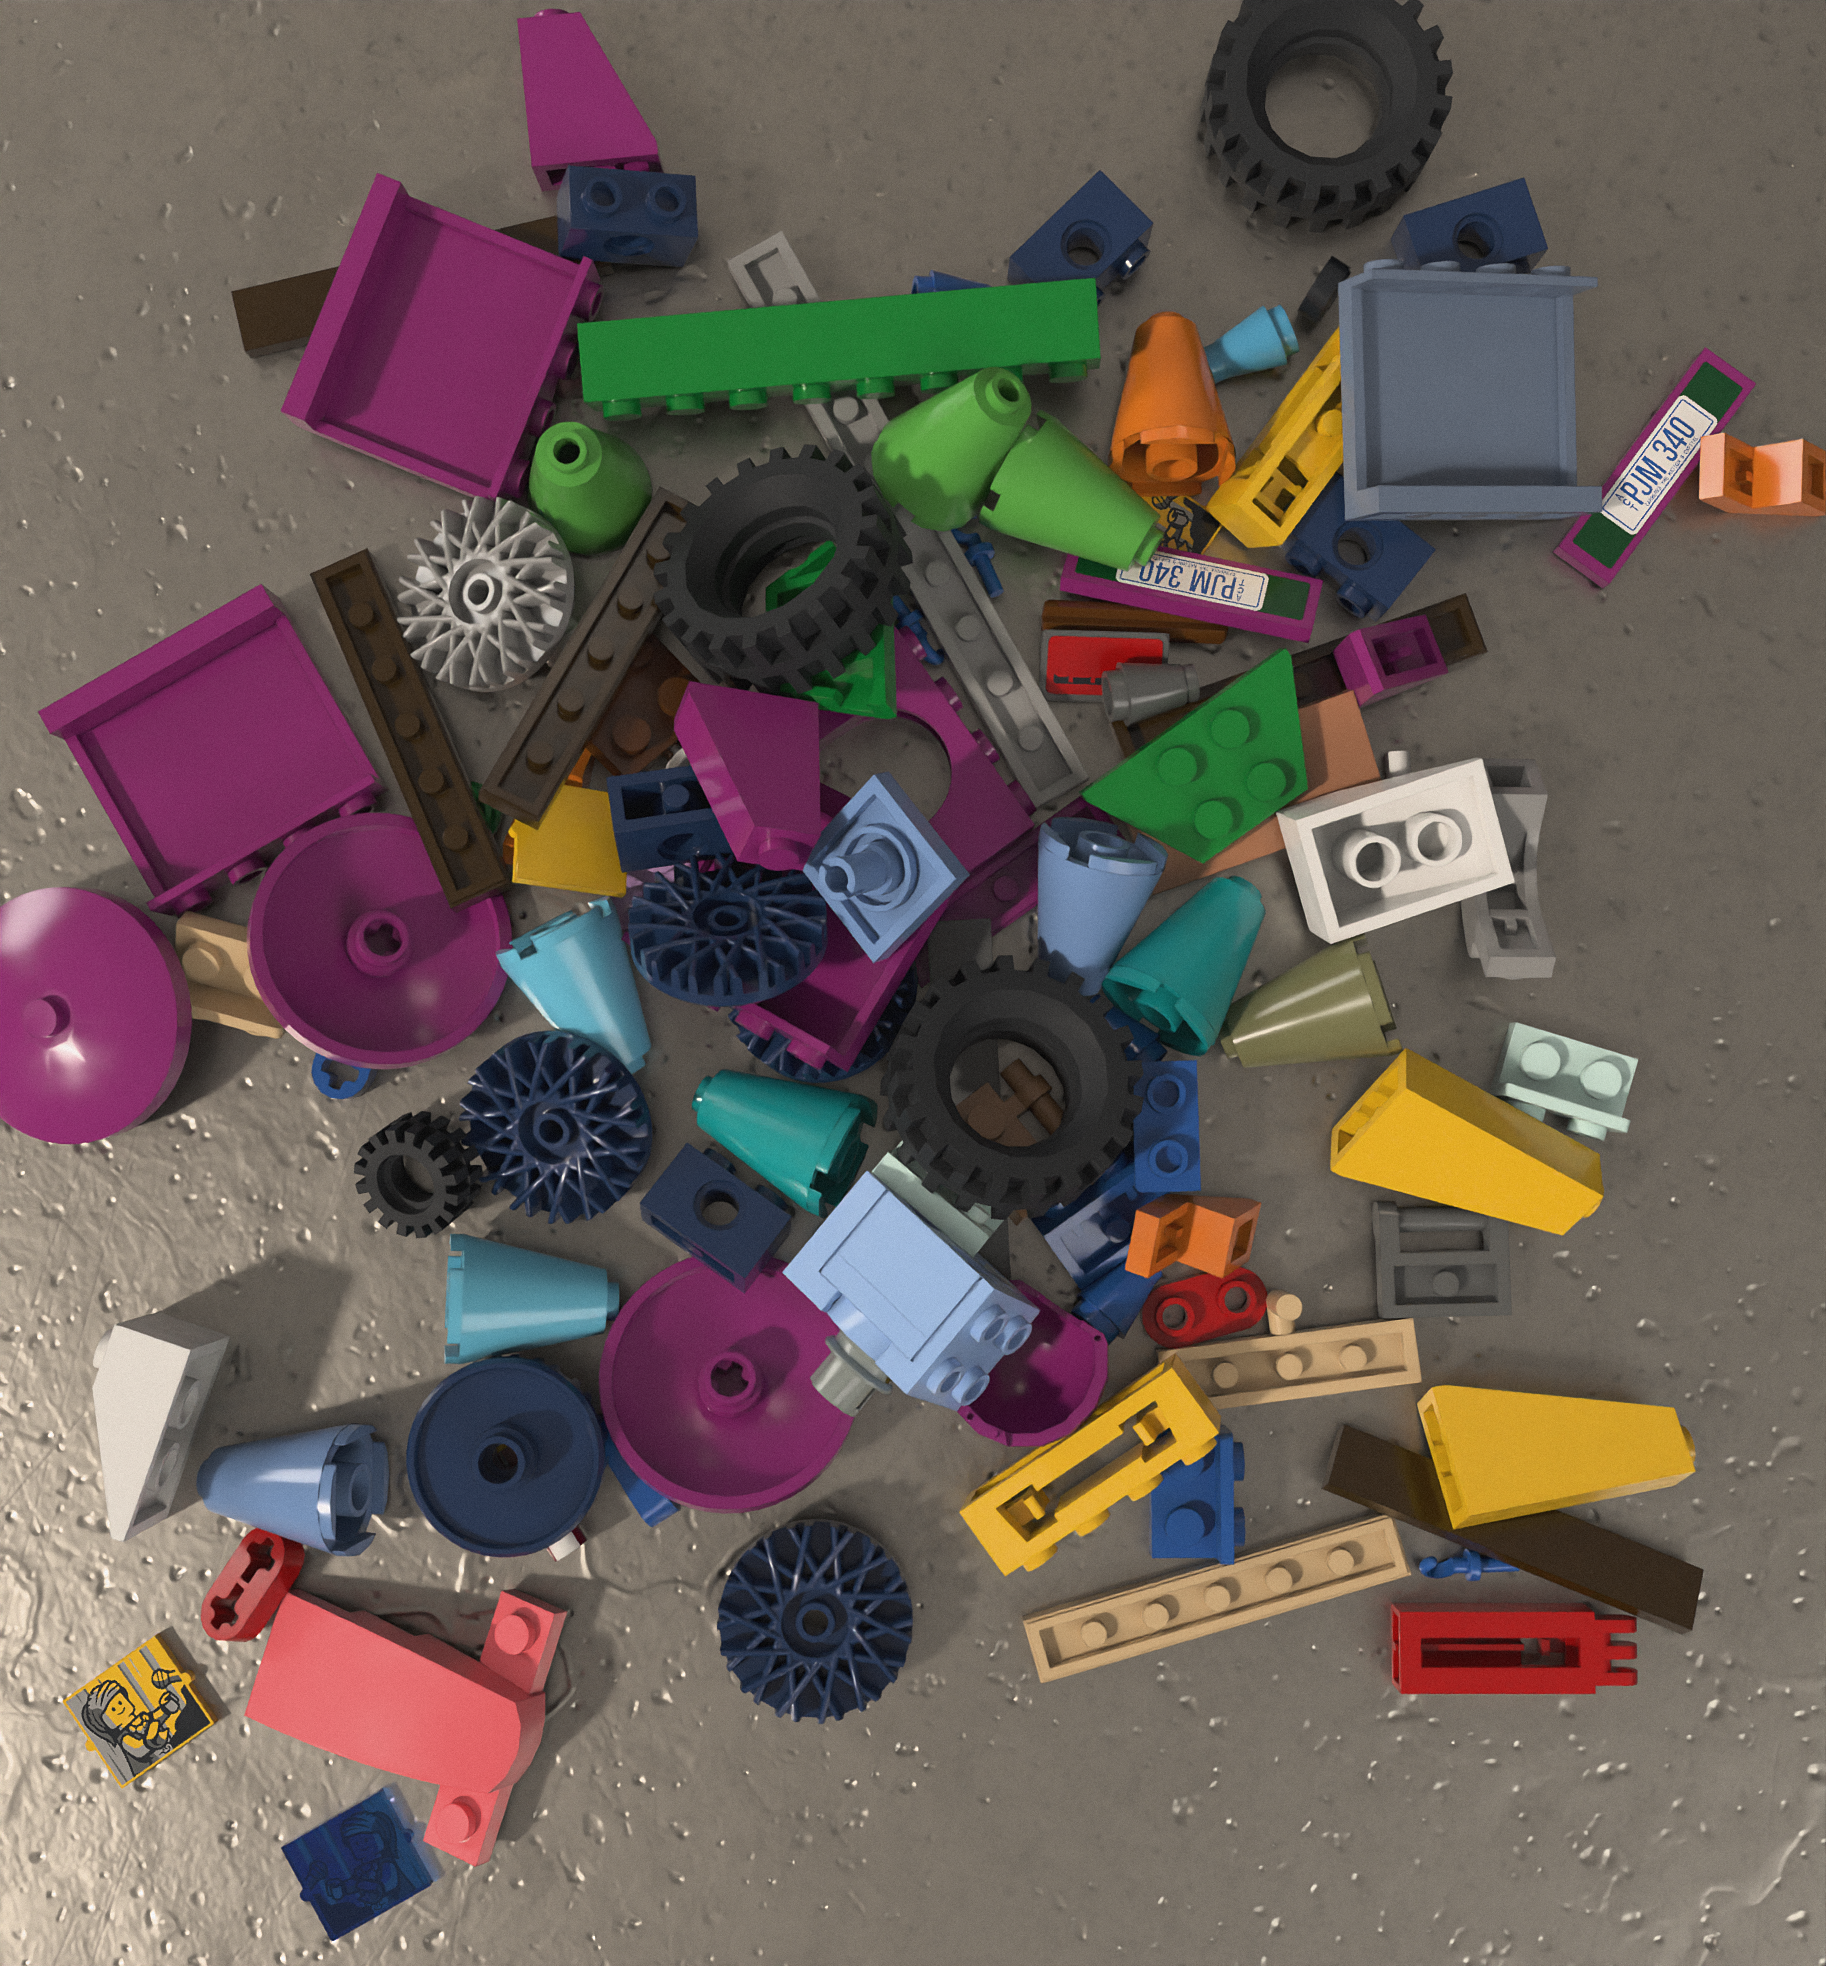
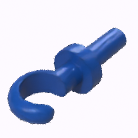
[951,515,1004,598]
[893,595,945,665]
[1419,1548,1520,1581]

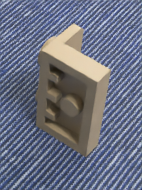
[175,911,286,1039]

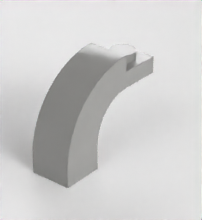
[1461,758,1556,980]

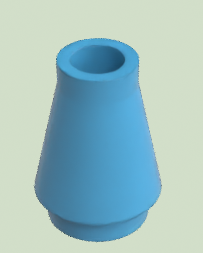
[1204,305,1300,384]

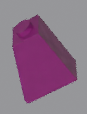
[517,9,664,192]
[674,681,821,871]

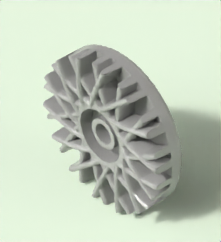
[397,496,574,692]

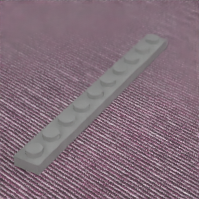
[727,231,1089,810]

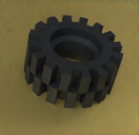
[354,1111,483,1238]

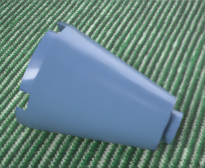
[1037,817,1168,996]
[196,1423,390,1557]

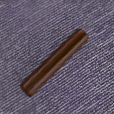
[1041,599,1228,644]

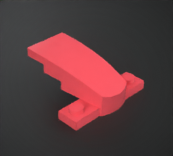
[244,1589,568,1867]

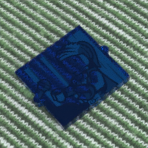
[281,1788,433,1942]

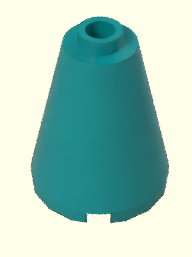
[1101,876,1266,1057]
[692,1069,878,1219]

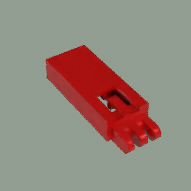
[1391,1602,1638,1694]

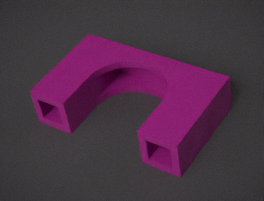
[819,625,1037,875]

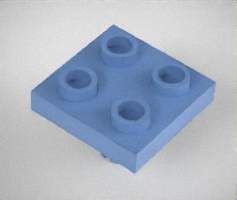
[802,771,970,963]

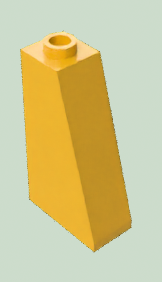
[1330,1048,1604,1236]
[1417,1385,1696,1529]

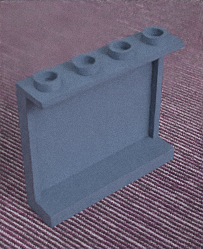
[1338,259,1602,521]

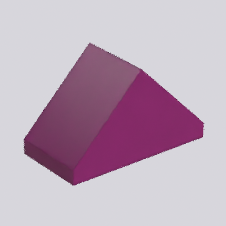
[1332,614,1449,709]

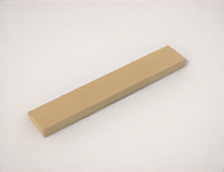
[1022,1512,1411,1684]

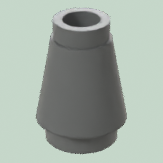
[1101,662,1200,726]

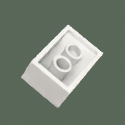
[1276,757,1515,944]
[92,1312,230,1542]

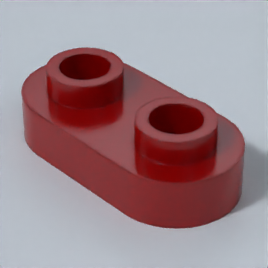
[1140,1266,1268,1348]

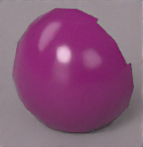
[957,1279,1109,1447]

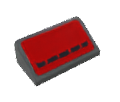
[1039,630,1170,703]

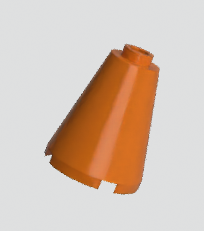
[1108,311,1236,497]

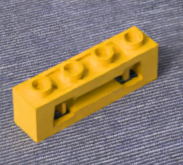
[1204,326,1343,548]
[959,1353,1221,1576]

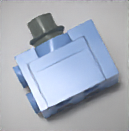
[782,1171,1041,1417]

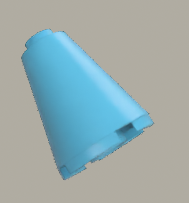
[495,896,652,1074]
[444,1234,619,1365]

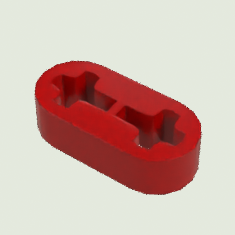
[201,1528,305,1642]

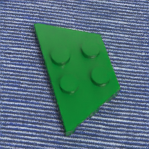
[765,541,897,720]
[1078,648,1308,864]

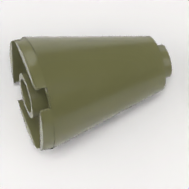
[1219,933,1403,1068]

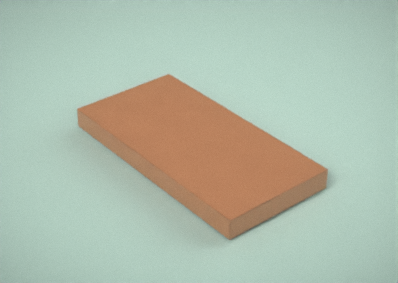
[1126,690,1381,895]

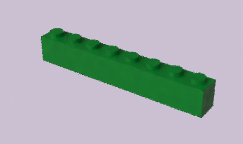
[577,278,1101,421]

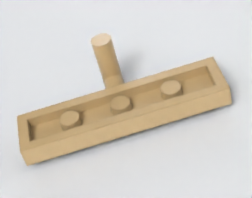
[1155,1289,1422,1410]

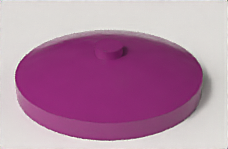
[247,813,512,1069]
[0,887,192,1144]
[599,1257,855,1514]

